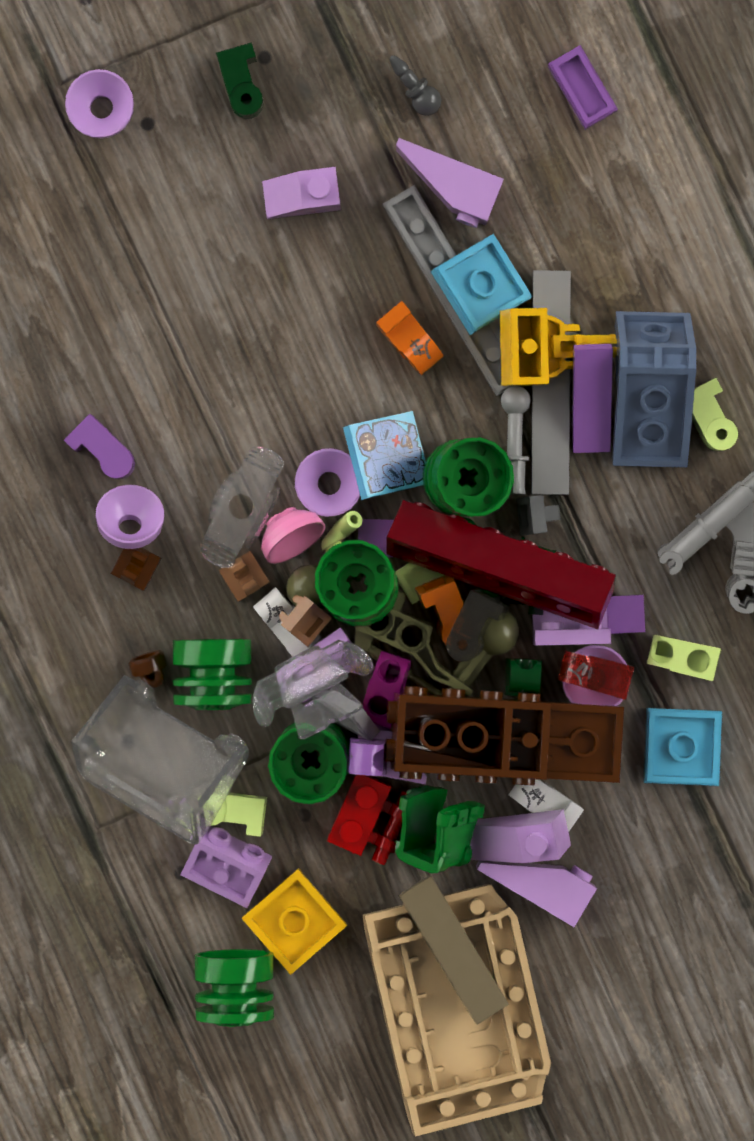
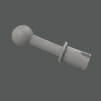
[501,386,531,494]

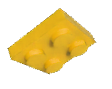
[242,868,347,975]

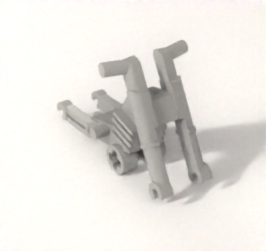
[657,470,754,614]

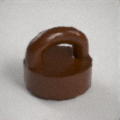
[128,650,168,688]

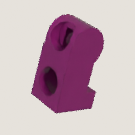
[362,651,411,729]

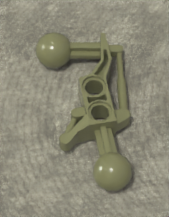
[286,564,520,696]

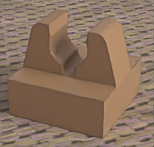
[219,551,270,602]
[279,595,332,647]

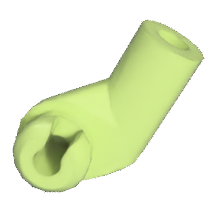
[321,511,363,552]

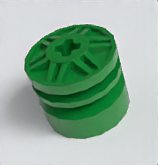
[423,437,514,517]
[315,540,398,626]
[173,639,252,710]
[268,716,350,804]
[195,949,274,1027]

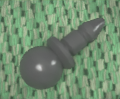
[390,55,442,116]

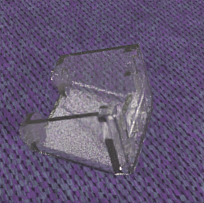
[71,675,249,844]

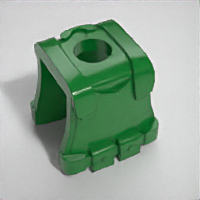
[395,785,485,873]

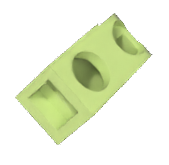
[692,378,738,451]
[646,635,721,681]
[195,791,267,837]

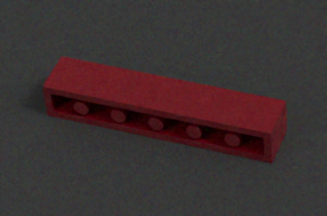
[386,500,616,629]

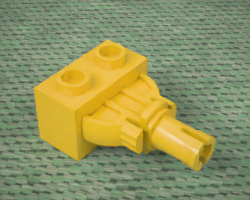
[500,308,617,386]

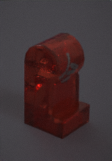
[558,651,634,700]

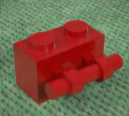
[327,775,407,865]

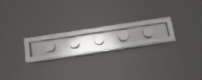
[382,185,511,397]
[531,270,571,495]

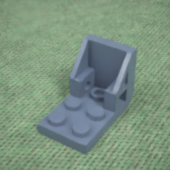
[612,311,696,467]

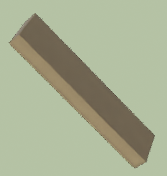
[398,875,509,1025]

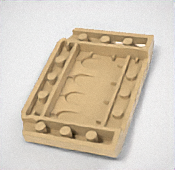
[363,884,551,1137]

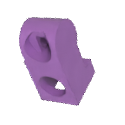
[64,414,135,480]
[348,738,387,777]

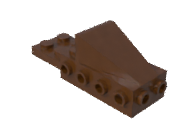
[385,686,624,785]

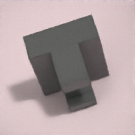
[516,495,561,536]

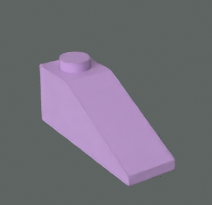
[396,138,504,228]
[470,809,571,863]
[476,861,597,927]

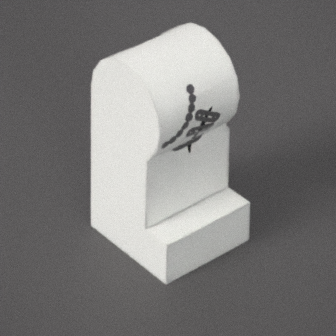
[253,587,322,659]
[508,779,584,832]

